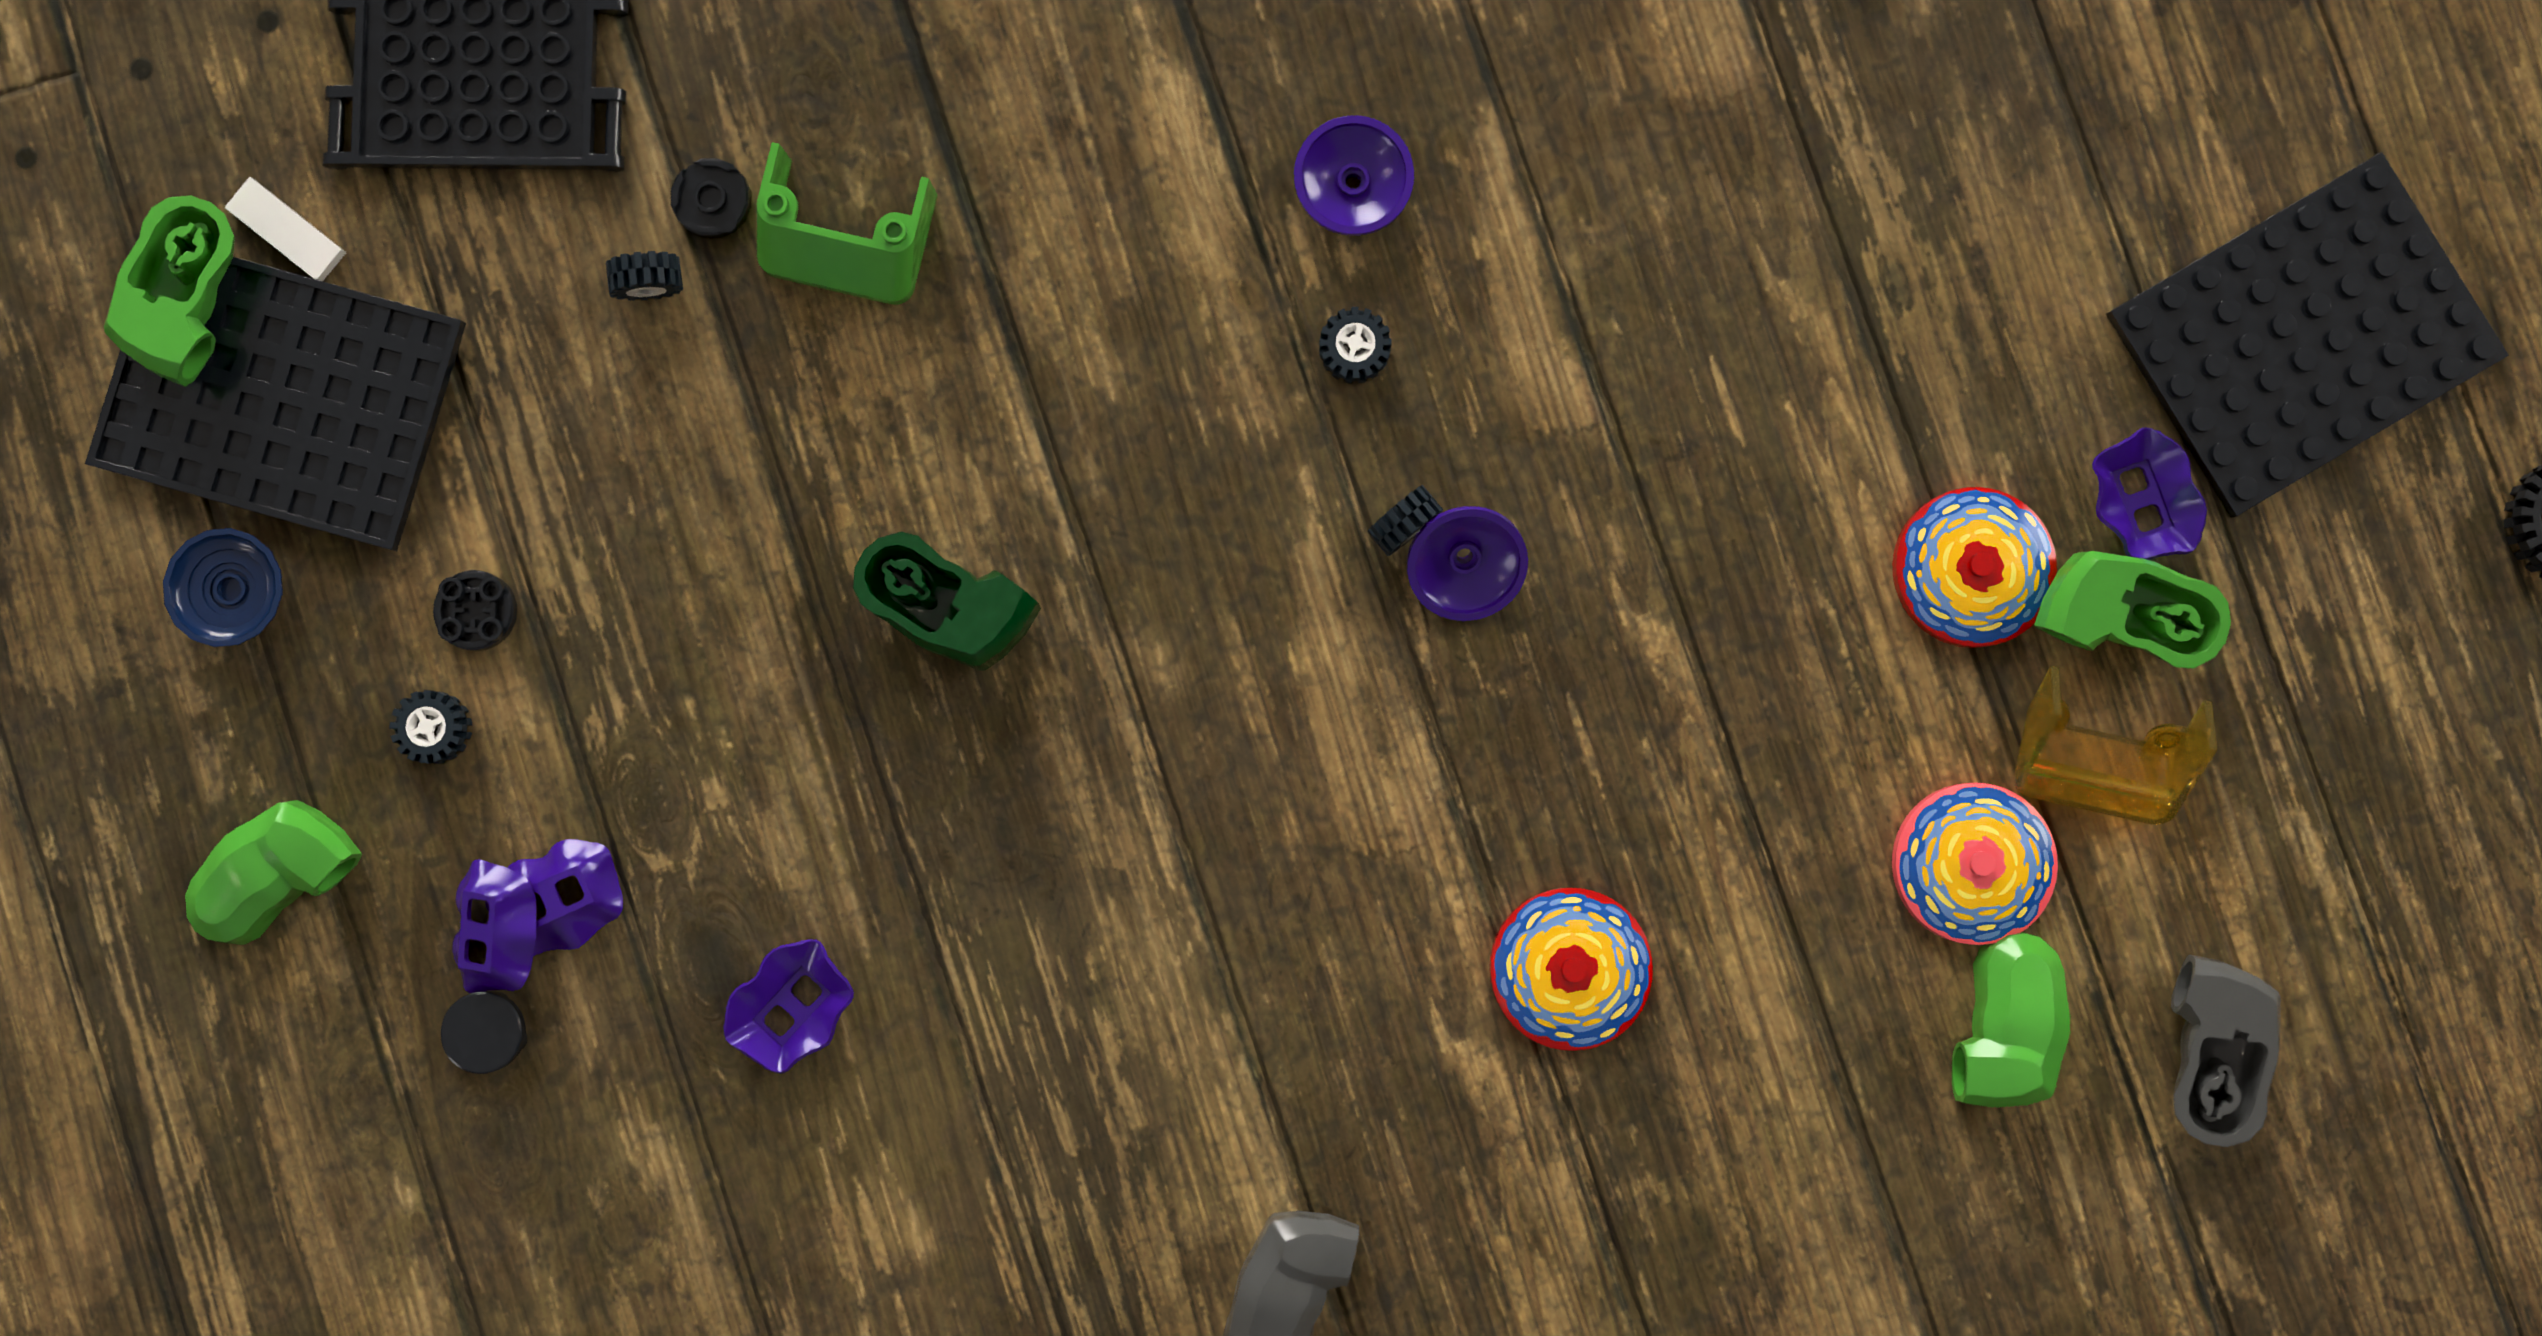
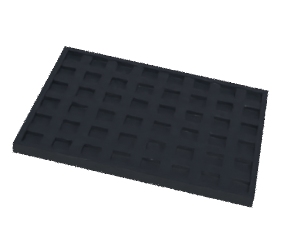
[2106,152,2509,518]
[85,257,466,552]

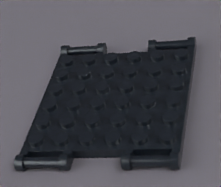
[323,0,629,172]

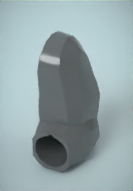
[2171,955,2281,1147]
[1223,1211,1359,1336]

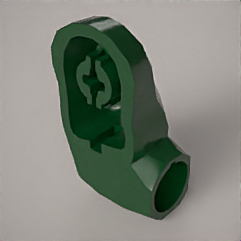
[853,532,1041,671]

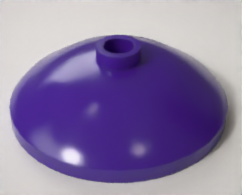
[1294,115,1414,236]
[1407,506,1528,621]

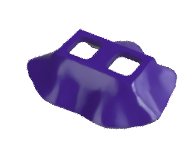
[2092,428,2207,560]
[485,839,623,956]
[452,859,537,993]
[723,939,854,1074]

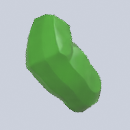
[104,196,235,387]
[2034,551,2231,668]
[185,800,362,945]
[1952,932,2070,1107]

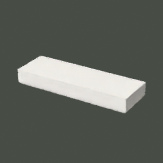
[224,177,346,281]

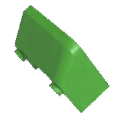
[757,142,938,305]

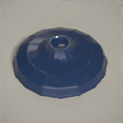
[163,528,283,647]

